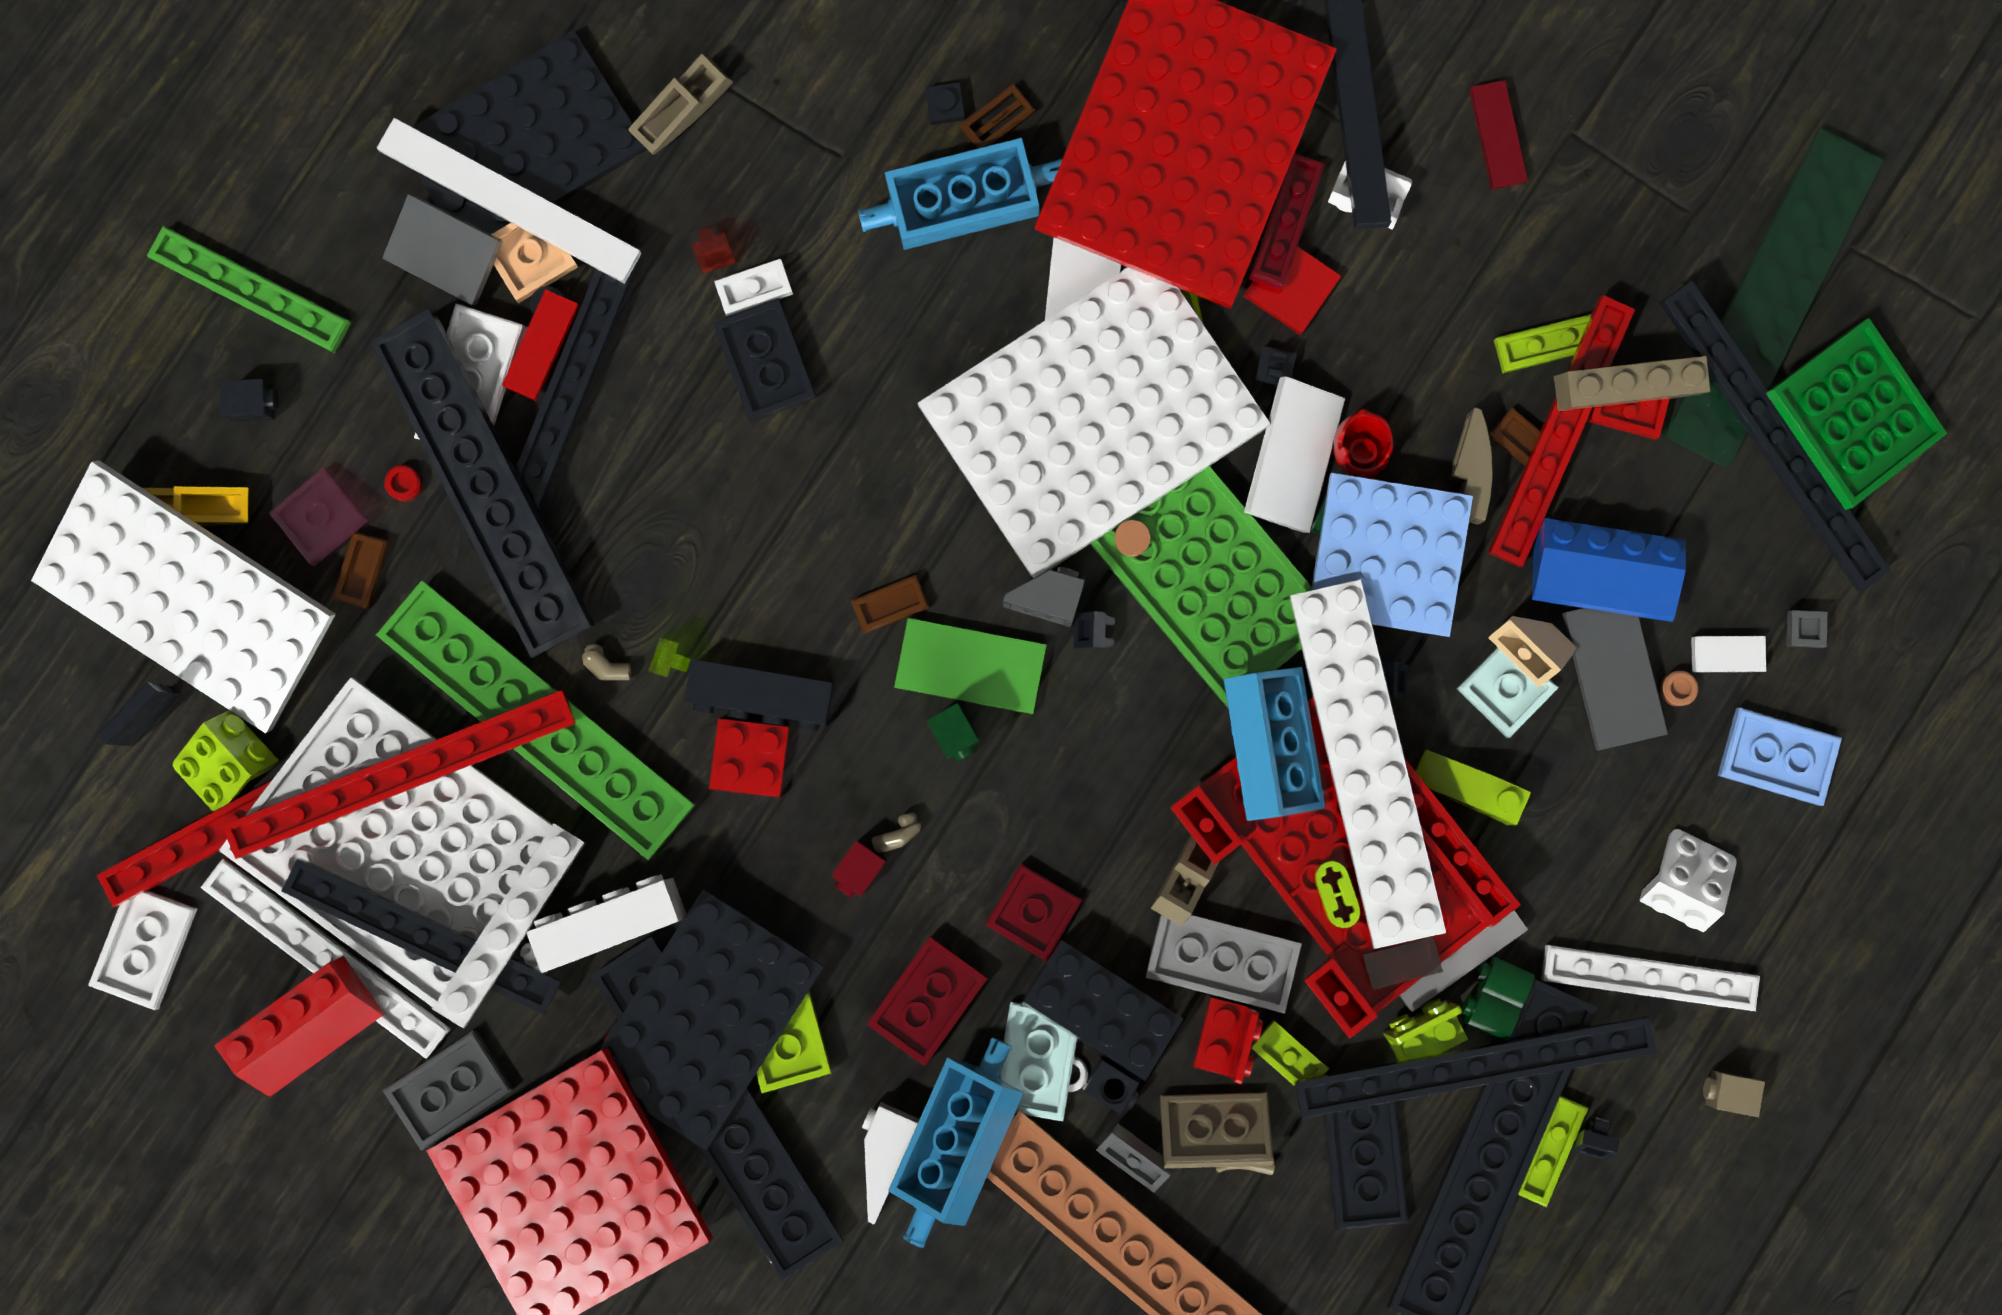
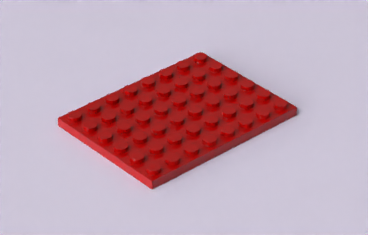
[1035,0,1337,309]

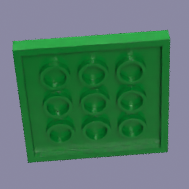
[1766,318,1947,510]

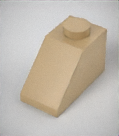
[1488,616,1577,687]

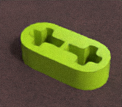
[1314,861,1360,928]

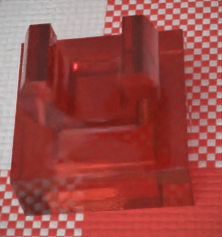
[691,226,736,274]

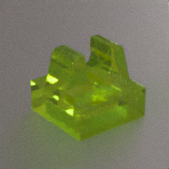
[648,638,691,677]

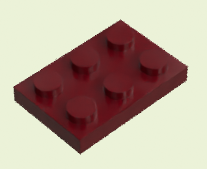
[867,936,987,1066]

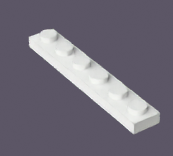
[432,823,585,1028]

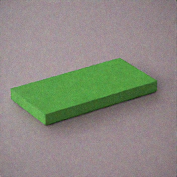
[894,618,1046,714]

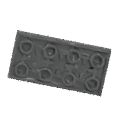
[1562,608,1668,751]

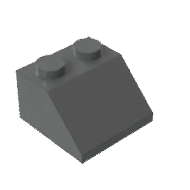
[1003,567,1085,627]

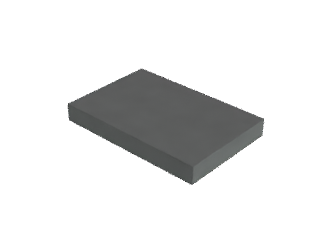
[382,194,503,305]
[382,1030,514,1151]

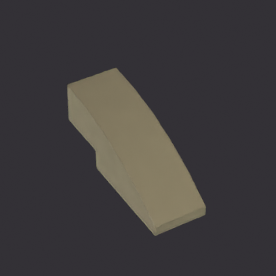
[628,54,733,155]
[1448,408,1492,525]
[1151,835,1219,927]

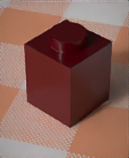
[832,840,887,898]

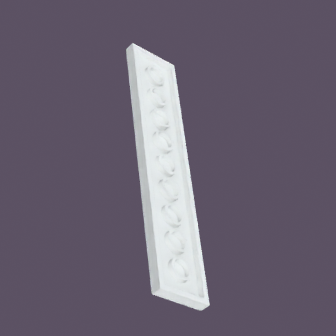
[1290,579,1446,949]

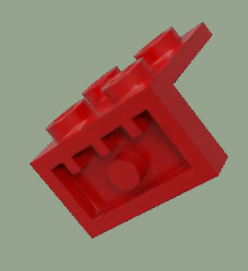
[1193,997,1263,1084]

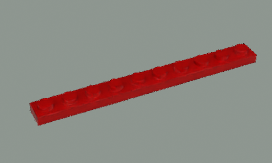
[222,690,577,859]

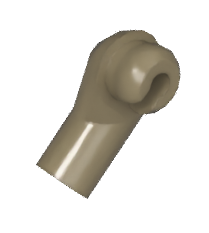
[582,644,631,680]
[872,812,921,854]

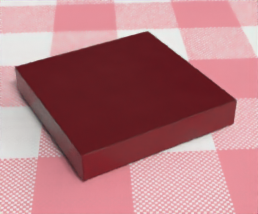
[985,864,1082,961]

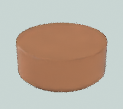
[1114,520,1150,557]
[1660,671,1698,706]

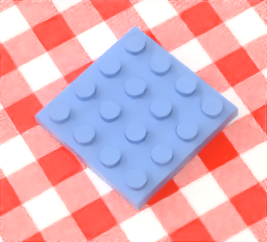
[1311,473,1473,637]

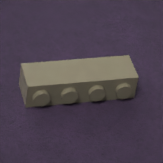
[1554,356,1710,411]

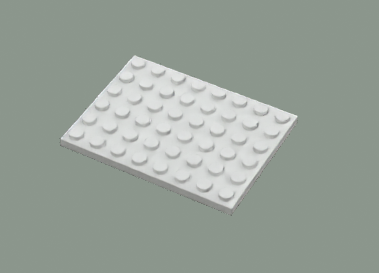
[918,267,1271,579]
[219,677,583,1007]

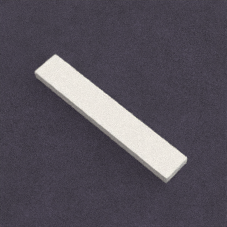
[1541,945,1760,1011]

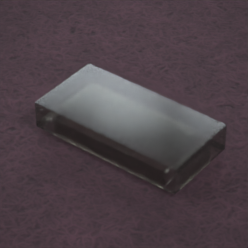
[1362,936,1443,990]

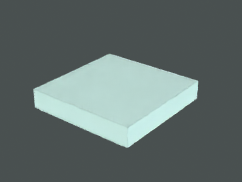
[1456,647,1559,738]

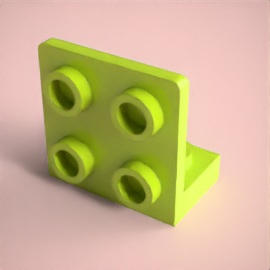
[1383,998,1468,1062]

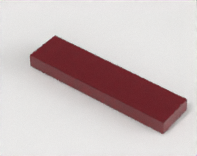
[1249,153,1325,291]

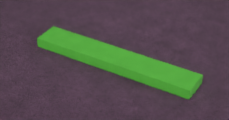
[147,226,351,353]

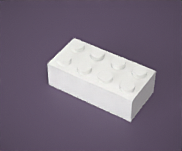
[526,874,687,973]

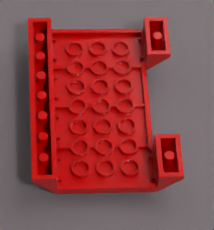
[1170,697,1521,1039]

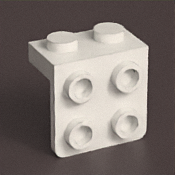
[1640,829,1737,932]

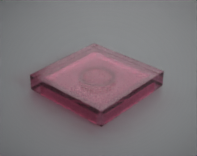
[269,468,368,566]

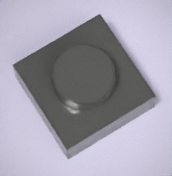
[1787,610,1828,648]

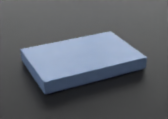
[1717,708,1842,806]

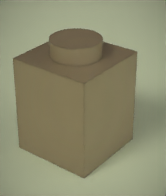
[1703,1070,1765,1117]

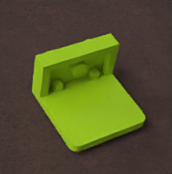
[173,710,279,812]

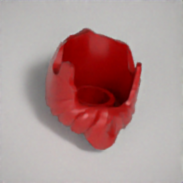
[1334,409,1394,480]

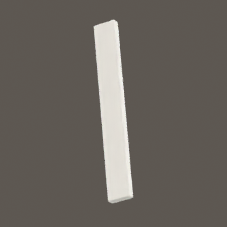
[377,118,642,284]
[201,859,451,1059]

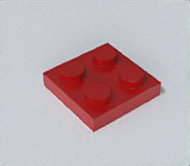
[709,718,790,798]

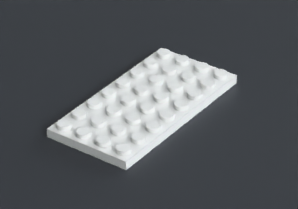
[31,460,336,733]

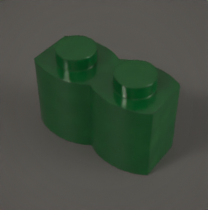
[1461,957,1535,1041]

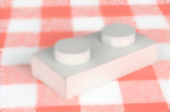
[714,259,793,317]

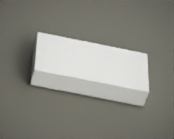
[1691,636,1766,672]

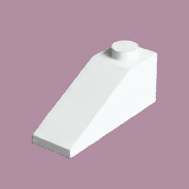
[862,1102,920,1224]

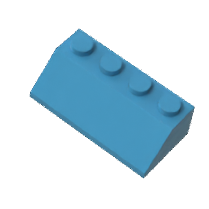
[1224,667,1325,821]

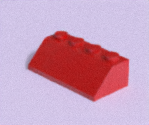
[214,956,385,1097]

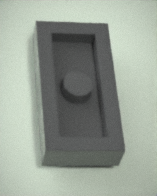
[1096,1123,1174,1192]

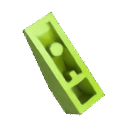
[1415,749,1531,825]

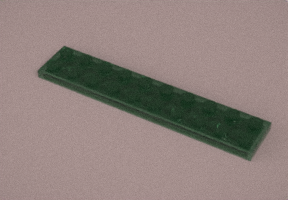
[1663,128,1883,468]

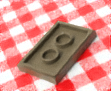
[1160,1092,1274,1169]

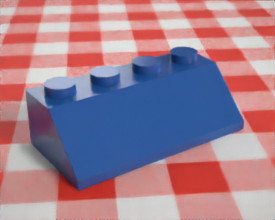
[1532,518,1686,622]

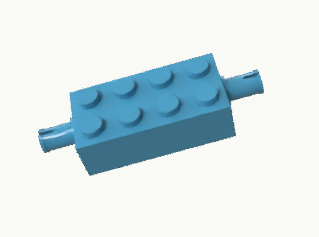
[858,138,1062,250]
[888,1037,1024,1248]

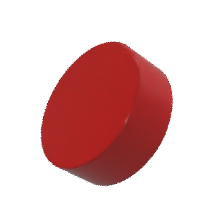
[385,465,423,502]

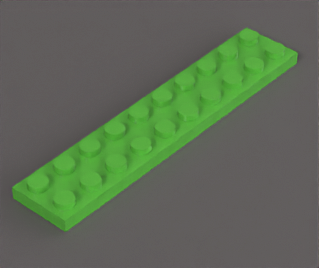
[376,580,695,860]

